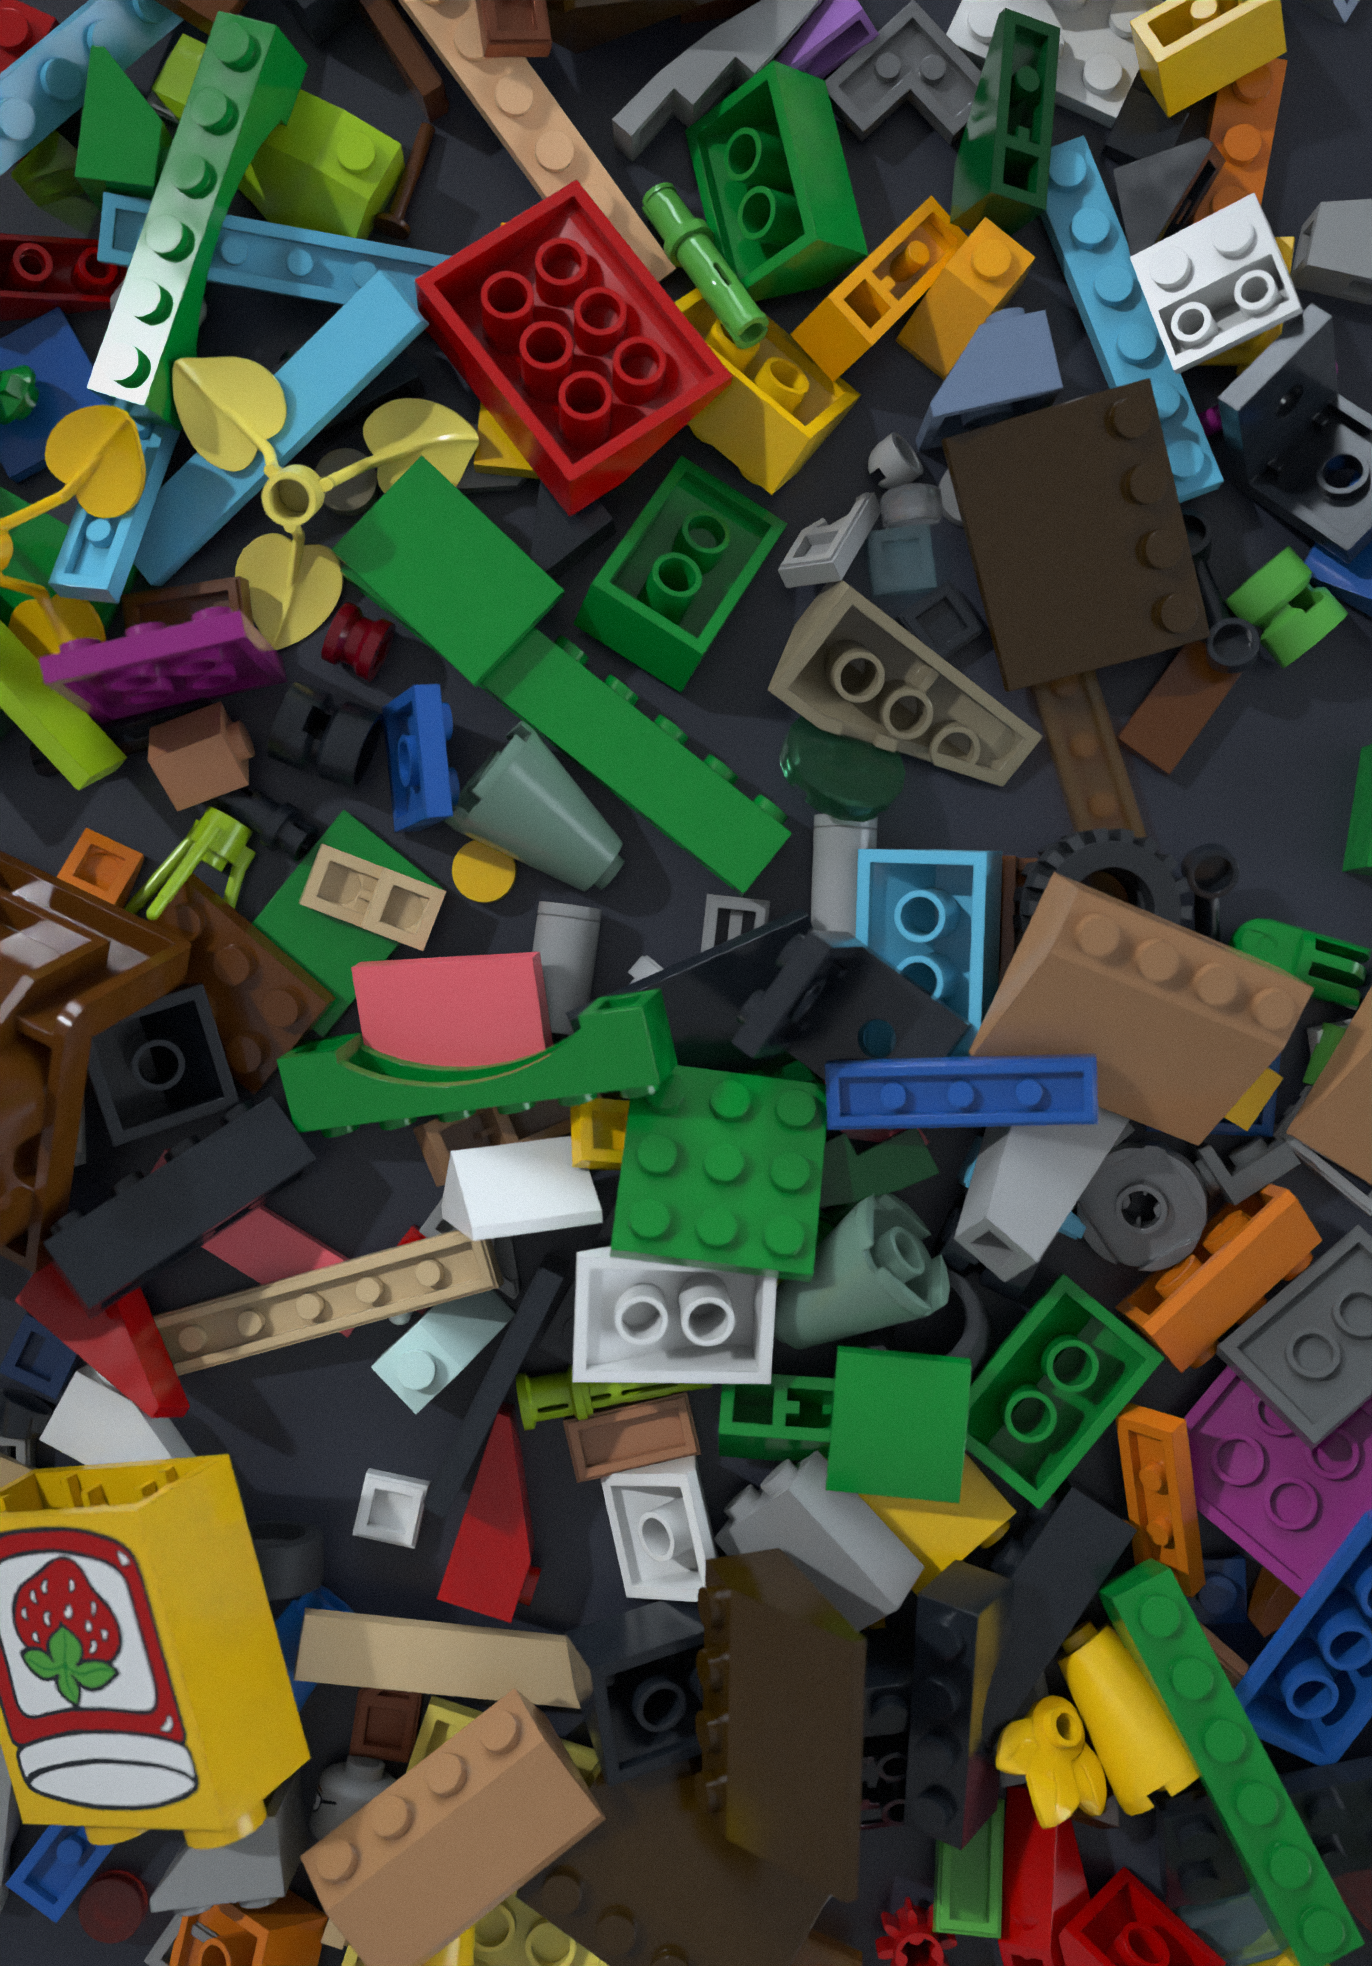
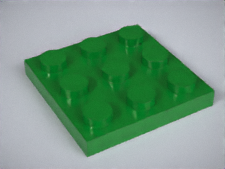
[610,1065,827,1282]

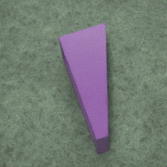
[775,0,879,79]

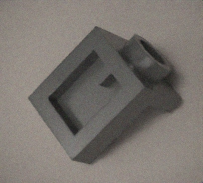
[1188,1135,1301,1205]

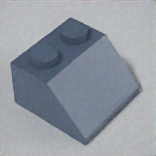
[915,307,1063,452]

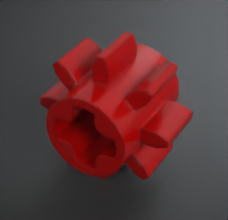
[875,1897,957,1966]

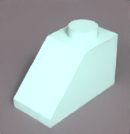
[371,1289,516,1414]

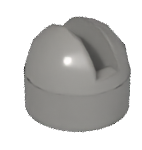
[868,432,923,490]

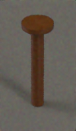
[373,122,436,240]

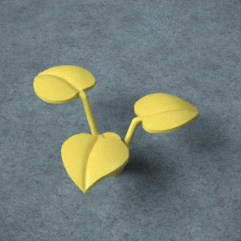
[172,356,480,650]

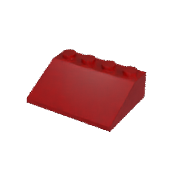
[414,179,733,517]

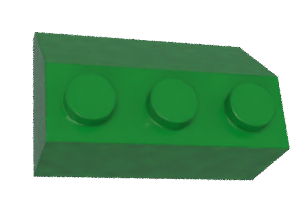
[685,60,869,301]
[965,1272,1165,1510]

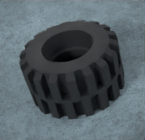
[1012,828,1192,944]

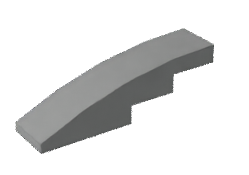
[612,0,824,162]

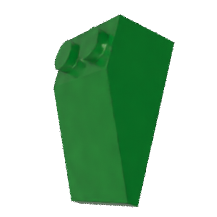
[573,455,788,693]

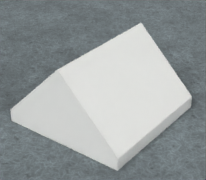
[441,1136,603,1241]
[600,1455,719,1602]

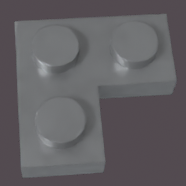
[825,0,982,145]

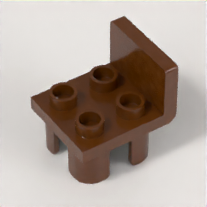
[0,850,191,1274]

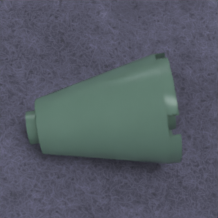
[443,721,625,892]
[774,1192,950,1350]

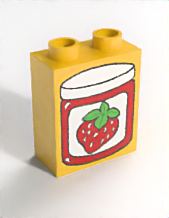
[0,1454,310,1849]

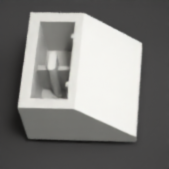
[1130,193,1303,375]

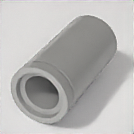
[811,813,878,937]
[532,901,602,1035]

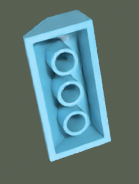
[856,849,1003,1057]

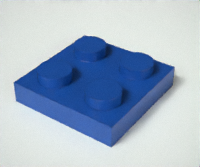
[382,684,459,833]

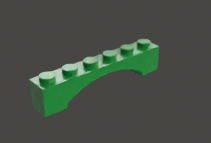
[87,11,308,432]
[276,988,678,1138]
[1096,1558,1365,1966]

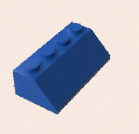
[1234,1510,1372,1766]

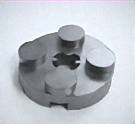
[1077,1139,1208,1272]

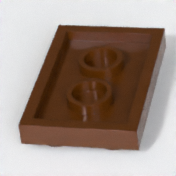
[148,872,336,1095]

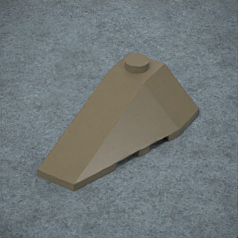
[768,580,1043,787]

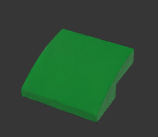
[826,1346,971,1503]

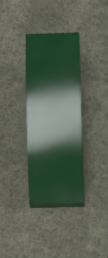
[819,1128,940,1207]

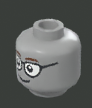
[309,1755,397,1841]

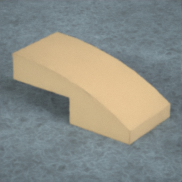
[299,844,446,951]

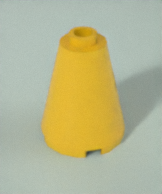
[1057,1619,1199,1816]

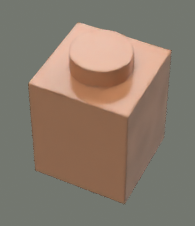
[148,701,255,812]

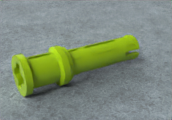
[515,1364,712,1431]

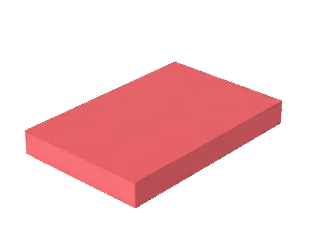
[351,952,553,1067]

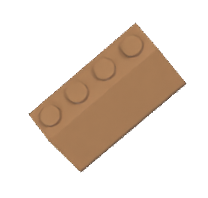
[300,1688,606,1966]

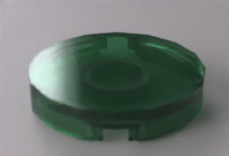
[779,716,906,822]

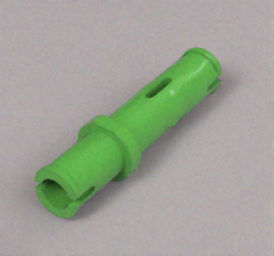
[642,182,769,349]

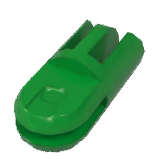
[1228,918,1372,1010]

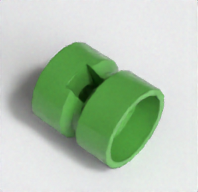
[1224,546,1349,669]

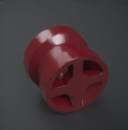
[321,602,396,682]

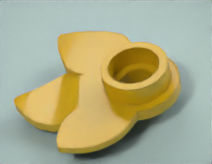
[996,1695,1107,1829]

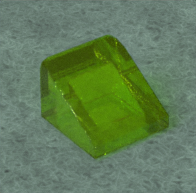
[11,130,86,207]

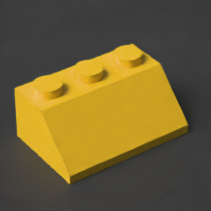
[674,288,861,495]

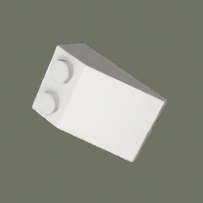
[572,1246,777,1384]

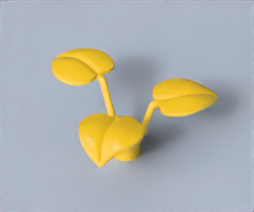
[0,405,146,662]

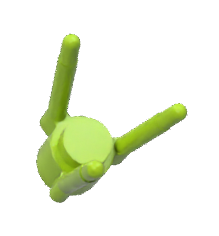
[124,806,256,920]

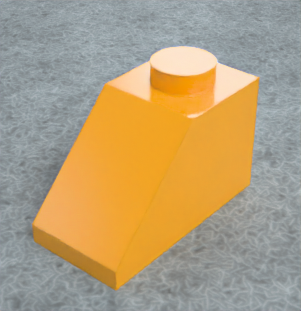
[896,217,1036,381]

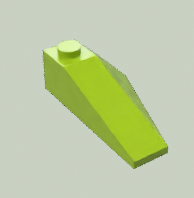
[151,34,405,240]

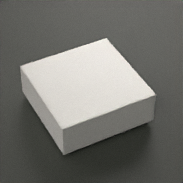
[352,1468,431,1549]

